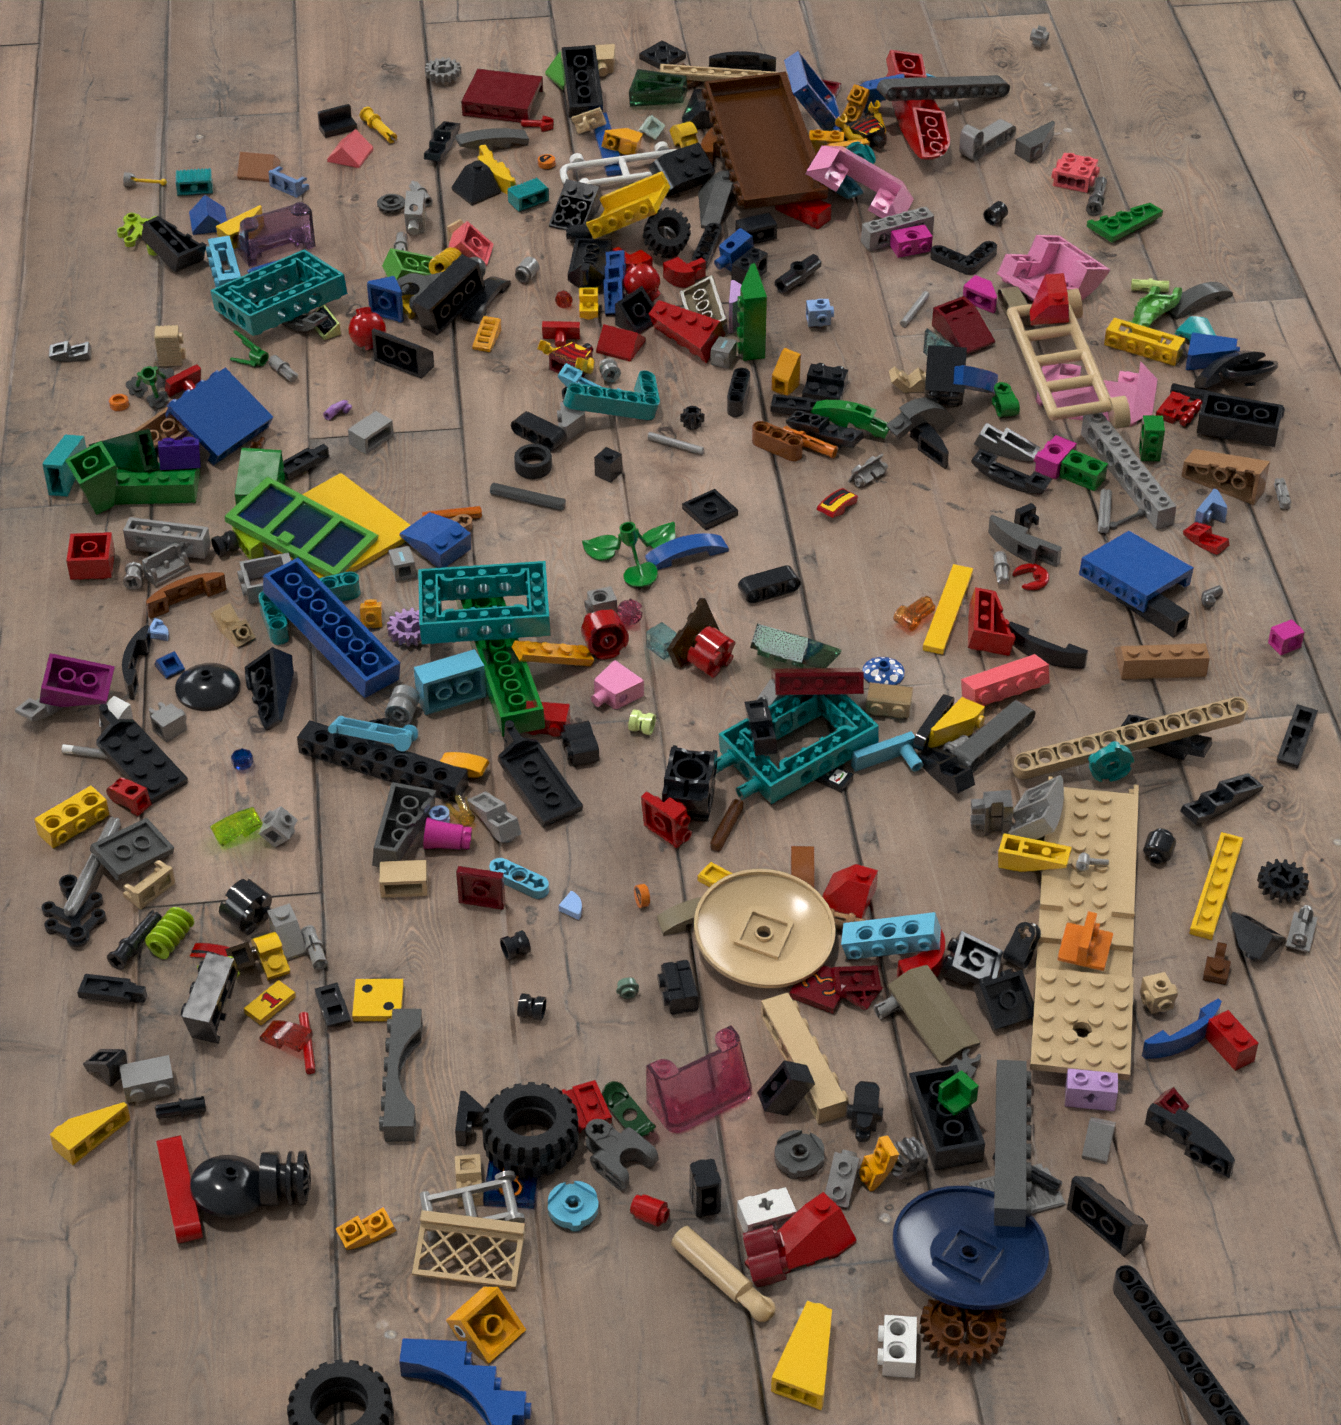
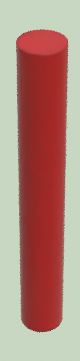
[299,1012,315,1074]

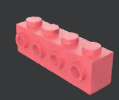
[961,654,1050,706]

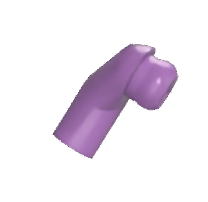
[323,400,352,420]

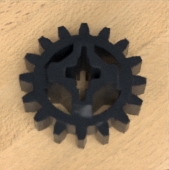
[1257,859,1309,903]

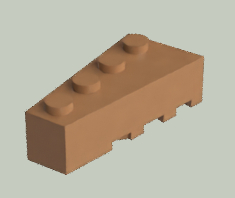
[1181,449,1270,505]

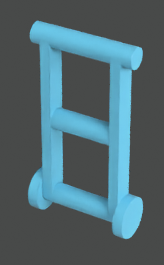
[328,716,418,751]

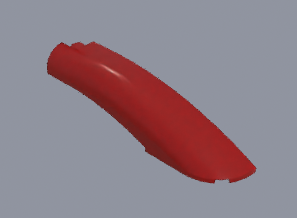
[886,49,950,160]

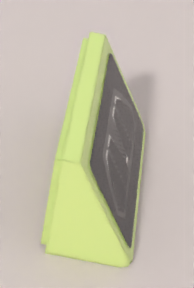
[315,305,341,340]

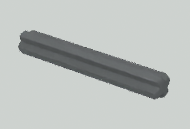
[490,483,566,510]

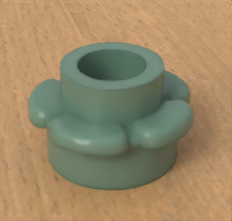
[616,977,639,999]

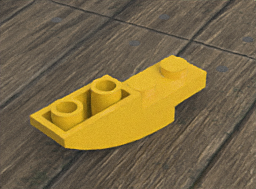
[477,144,516,195]

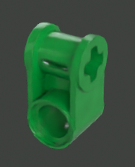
[992,382,1020,417]

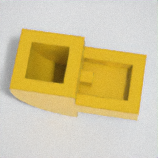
[579,287,598,320]
[251,931,290,981]

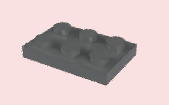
[90,818,174,881]

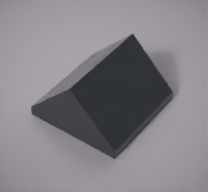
[615,286,654,333]

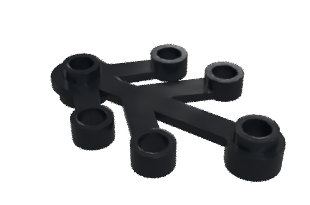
[41,874,106,947]

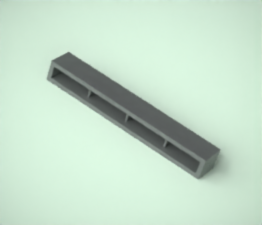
[994,1060,1031,1227]

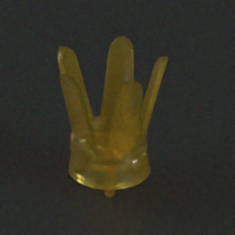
[445,795,475,827]

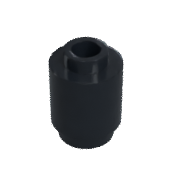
[566,224,592,243]

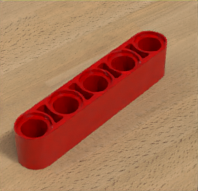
[156,1135,203,1244]

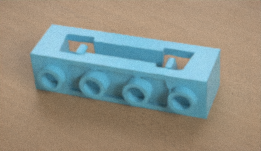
[206,236,241,288]

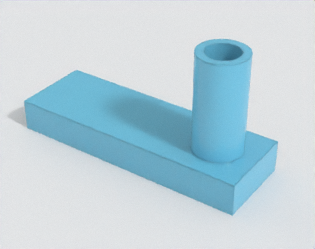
[851,731,923,772]

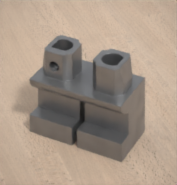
[970,790,1013,836]

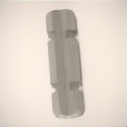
[1274,478,1291,509]

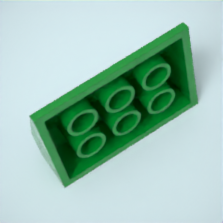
[737,263,767,361]
[115,461,201,505]

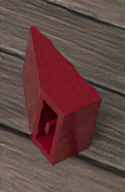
[932,296,995,354]

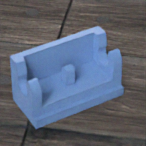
[268,166,309,198]

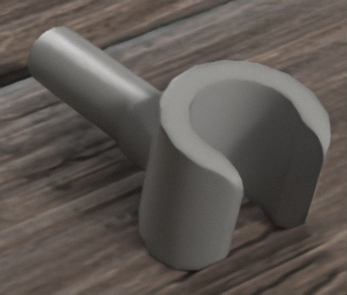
[1076,853,1109,871]

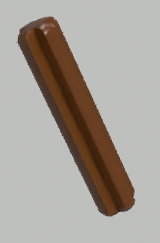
[710,799,744,852]

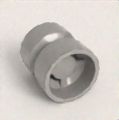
[384,685,420,726]

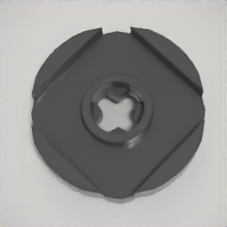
[774,1130,825,1179]

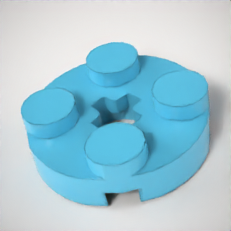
[548,1181,599,1232]

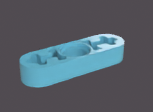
[489,858,549,899]

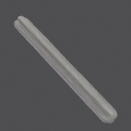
[63,817,121,917]

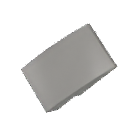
[1008,775,1064,840]

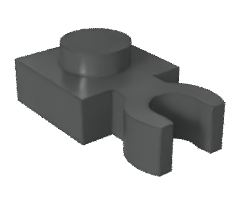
[950,1048,981,1079]

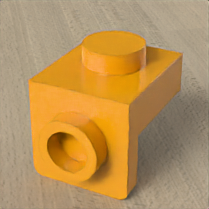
[360,599,382,628]

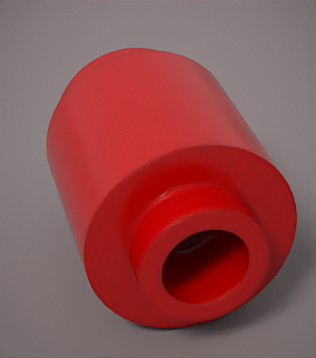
[630,1194,670,1227]

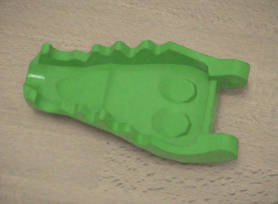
[1128,286,1182,330]

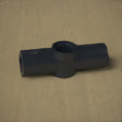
[774,254,822,293]

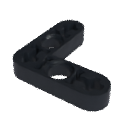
[930,241,997,275]

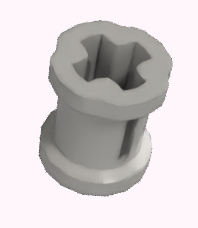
[123,562,144,590]

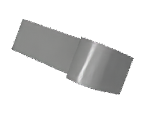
[959,119,1016,161]

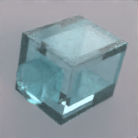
[646,622,677,660]

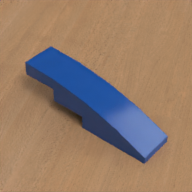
[604,250,626,315]

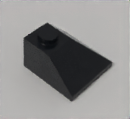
[451,160,501,206]
[1231,911,1286,962]

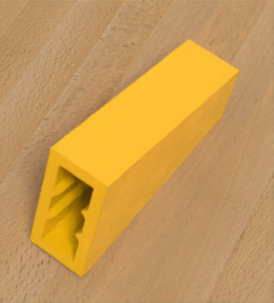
[771,1301,832,1410]

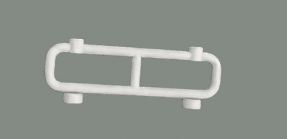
[560,141,677,186]

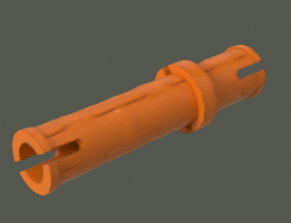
[783,426,838,458]

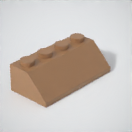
[1114,643,1210,680]

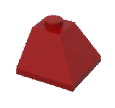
[822,864,878,919]

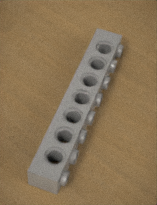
[1081,413,1177,529]

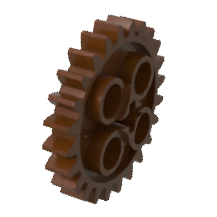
[919,1299,1007,1366]

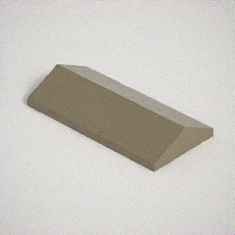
[680,275,728,327]
[887,965,981,1065]

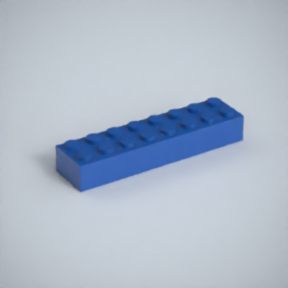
[263,558,400,698]

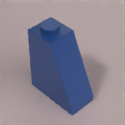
[1185,332,1240,370]

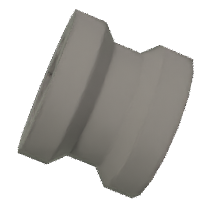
[598,358,621,382]

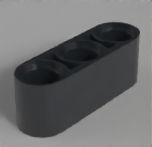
[727,368,750,417]
[510,411,567,451]
[738,565,801,604]

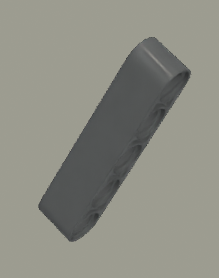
[953,700,1036,773]

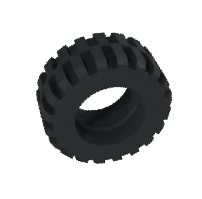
[482,1082,579,1179]
[287,1359,394,1425]

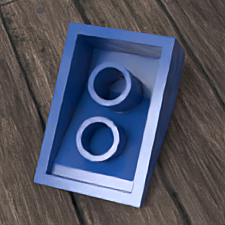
[399,512,471,568]

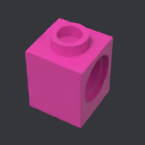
[1268,619,1305,656]

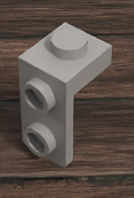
[825,1150,862,1208]

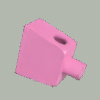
[591,660,644,709]

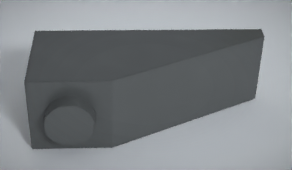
[1014,121,1055,163]

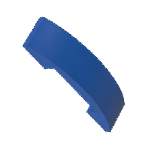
[645,533,729,570]
[1142,998,1222,1059]

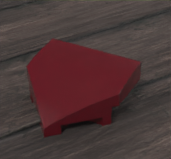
[830,965,883,1010]

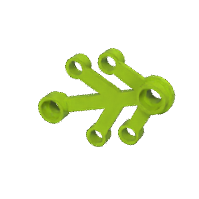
[117,212,157,256]

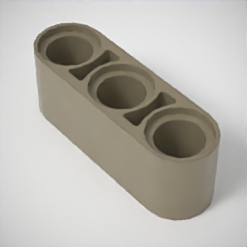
[998,286,1031,326]

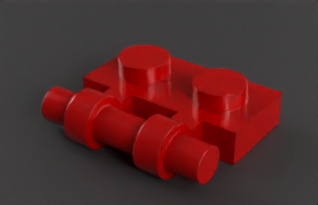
[1156,391,1202,426]

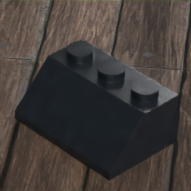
[372,329,434,379]
[1067,1176,1148,1257]

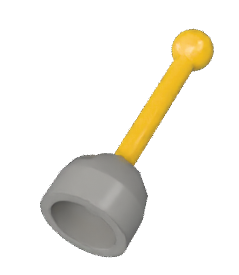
[123,172,167,187]

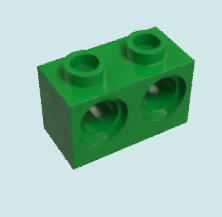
[1138,415,1165,462]
[1059,449,1108,491]

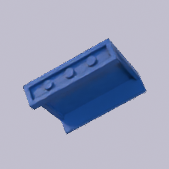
[165,367,273,466]
[1079,531,1194,613]

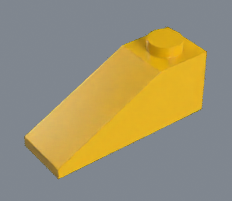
[928,697,985,748]
[998,833,1072,872]
[49,1102,131,1165]

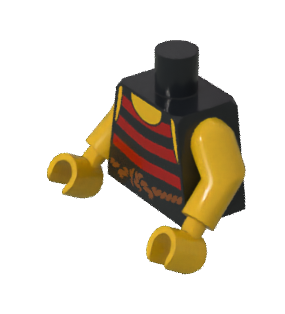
[835,100,886,148]

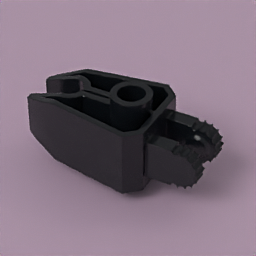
[847,1081,883,1143]

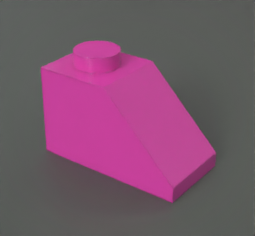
[963,275,997,314]

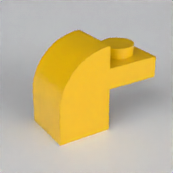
[669,121,698,148]

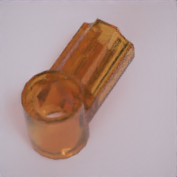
[893,595,935,632]

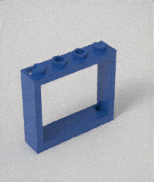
[784,51,843,132]

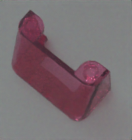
[646,1025,752,1133]

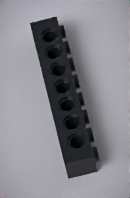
[297,720,469,803]

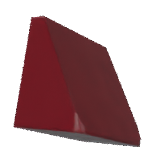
[1153,1087,1189,1114]

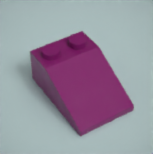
[39,653,115,707]

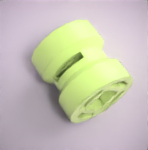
[628,709,656,735]

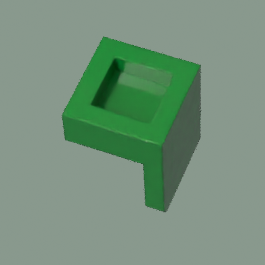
[938,1070,979,1115]

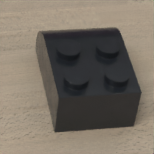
[649,142,715,197]

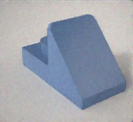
[1195,489,1227,524]

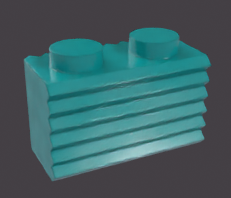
[175,168,213,196]
[507,177,549,212]

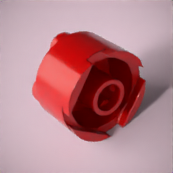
[581,609,629,659]
[687,626,736,678]

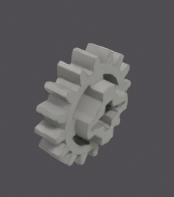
[425,57,461,84]

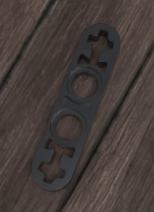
[692,223,722,269]
[913,694,955,752]

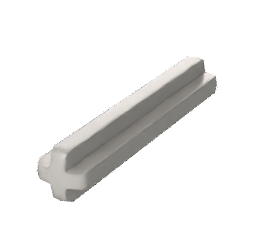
[1098,489,1112,534]

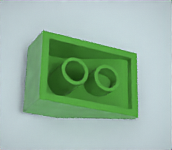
[382,248,433,280]

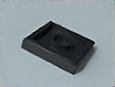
[682,489,738,530]

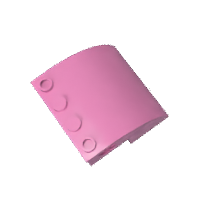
[997,235,1110,301]

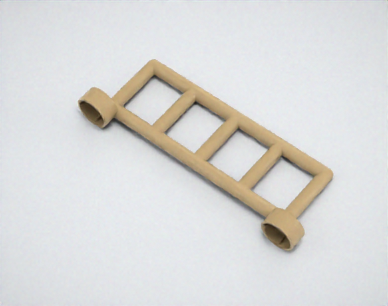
[1007,288,1131,429]

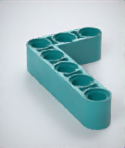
[563,370,660,420]
[259,572,361,645]

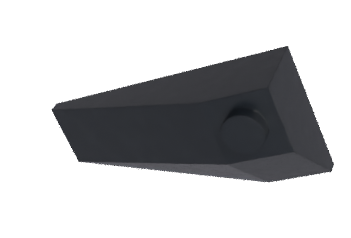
[682,88,713,129]
[245,647,294,731]

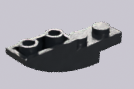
[786,411,864,450]
[1121,714,1212,760]
[1145,1103,1235,1178]

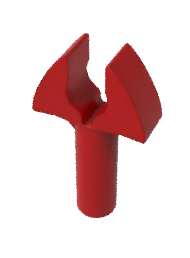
[521,116,554,132]

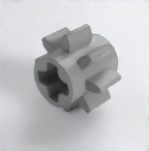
[1030,25,1050,48]

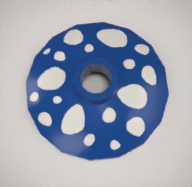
[862,657,905,685]

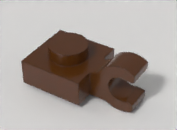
[1202,942,1231,985]

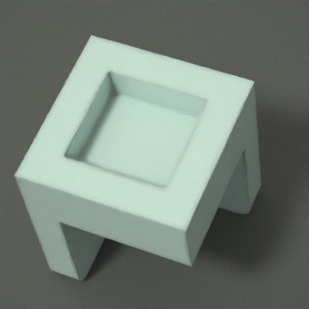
[638,115,666,140]

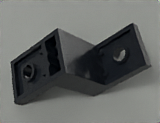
[924,345,967,407]

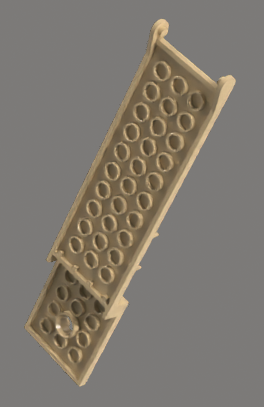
[1030,776,1139,1080]

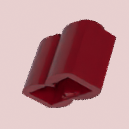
[743,1225,790,1288]

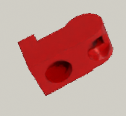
[106,778,152,817]

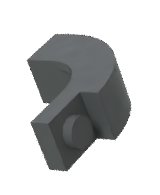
[886,397,955,440]

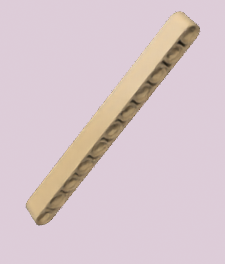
[1013,697,1248,780]

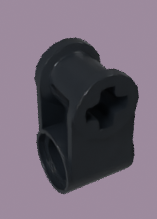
[1003,922,1041,969]

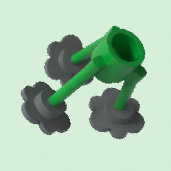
[126,366,174,409]

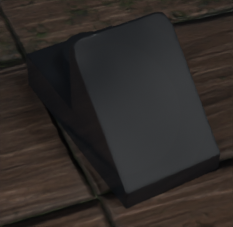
[83,1049,127,1087]
[455,1091,485,1146]

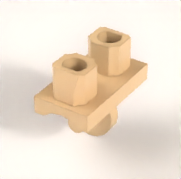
[571,107,607,134]

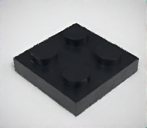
[639,40,686,69]

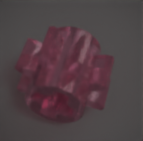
[617,598,643,626]

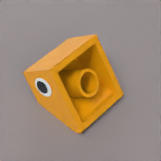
[446,1287,526,1364]

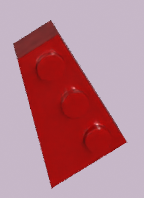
[968,587,1015,656]

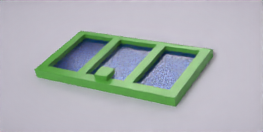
[225,477,379,576]

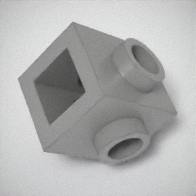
[258,806,298,847]

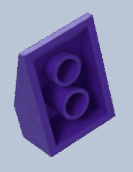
[158,437,201,470]

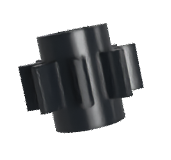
[680,405,705,430]

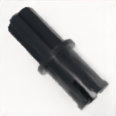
[155,1096,206,1119]

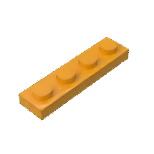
[512,640,594,666]

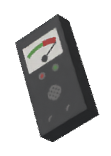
[814,767,854,793]

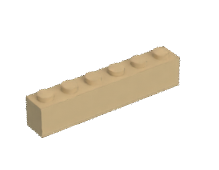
[761,993,849,1124]

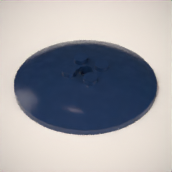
[892,1186,1049,1310]

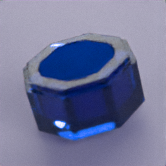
[231,748,254,770]

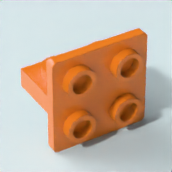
[1057,911,1113,971]

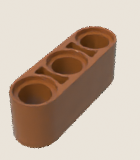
[752,421,803,461]

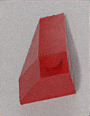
[1030,273,1069,325]
[744,1192,857,1273]

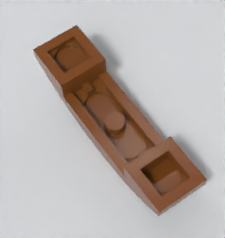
[146,572,227,619]

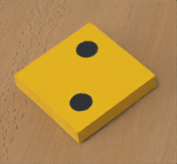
[352,979,404,1022]

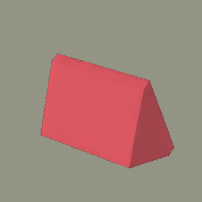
[327,129,373,168]

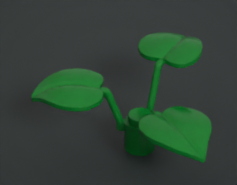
[582,521,676,587]

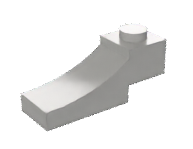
[467,792,522,843]

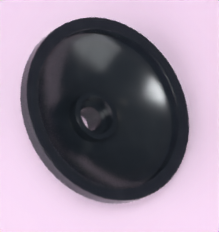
[1220,360,1278,386]
[175,663,240,711]
[190,1155,261,1218]

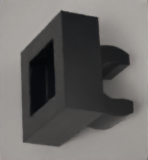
[1014,503,1039,529]

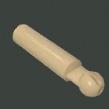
[671,1226,776,1322]

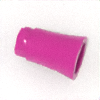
[423,817,472,850]

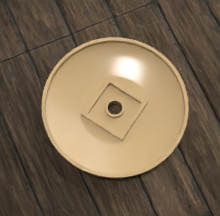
[694,869,835,988]

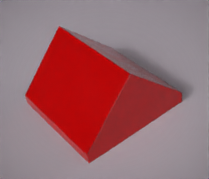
[596,324,646,362]

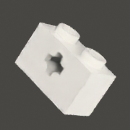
[737,1187,797,1233]

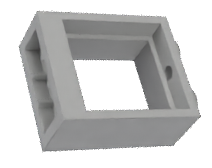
[237,553,291,604]

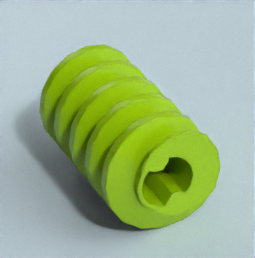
[145,907,195,959]

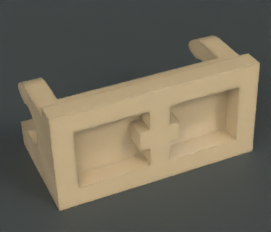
[123,860,175,909]

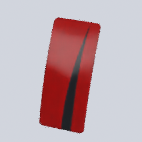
[190,943,230,958]

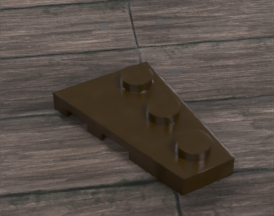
[667,598,720,668]

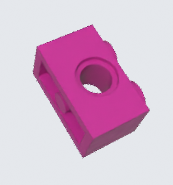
[890,224,933,258]
[1034,435,1077,480]

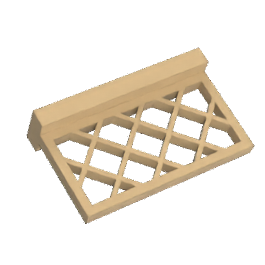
[412,1210,526,1289]

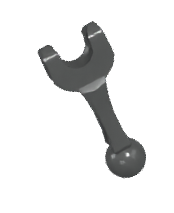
[397,257,486,313]

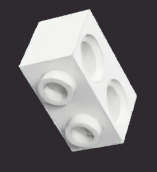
[877,1315,917,1378]

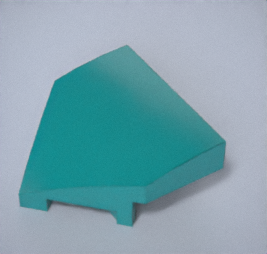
[1174,316,1216,342]

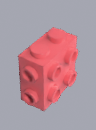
[1051,153,1100,193]

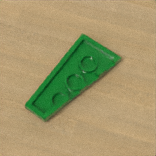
[1086,203,1163,243]

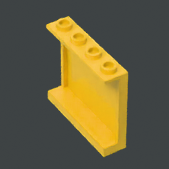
[586,171,671,239]

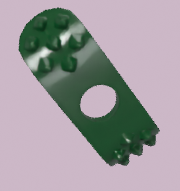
[602,1081,656,1137]

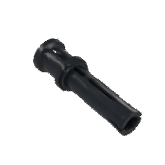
[107,910,162,970]

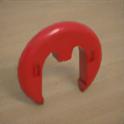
[1012,563,1049,590]

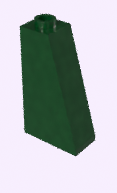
[89,429,160,472]

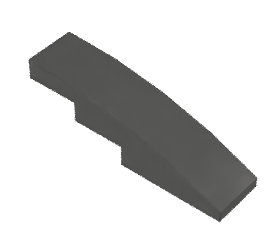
[455,128,529,151]

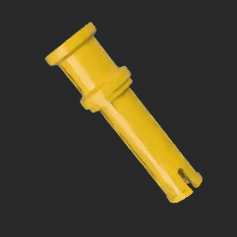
[359,107,397,143]

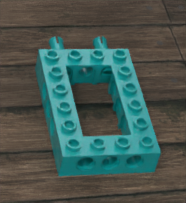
[716,694,879,804]

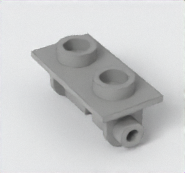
[848,453,888,487]
[1286,905,1318,953]

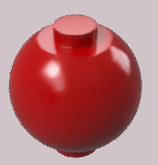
[623,263,661,302]
[348,307,386,350]

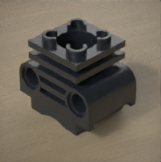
[662,745,718,822]

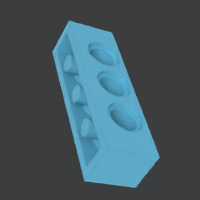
[841,912,941,960]

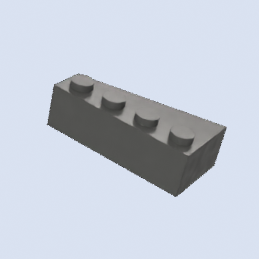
[372,782,436,867]

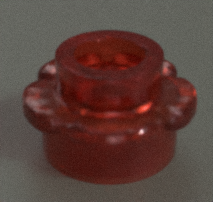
[555,290,573,308]

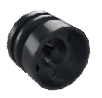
[259,1150,311,1206]

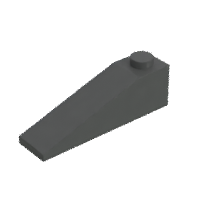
[698,171,735,228]

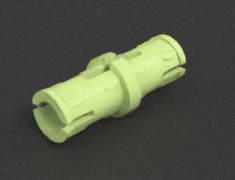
[1131,278,1169,293]

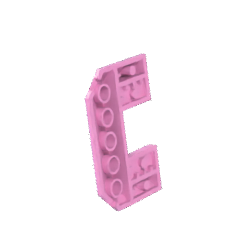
[805,146,914,218]
[1036,362,1157,427]

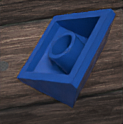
[189,195,227,235]
[367,276,404,323]

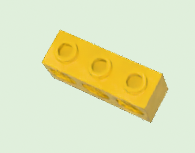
[34,785,110,849]

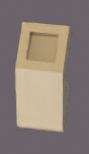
[889,366,926,393]
[210,603,256,647]

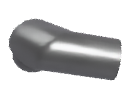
[1201,585,1223,608]

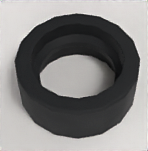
[514,444,552,479]

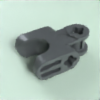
[585,1119,659,1191]

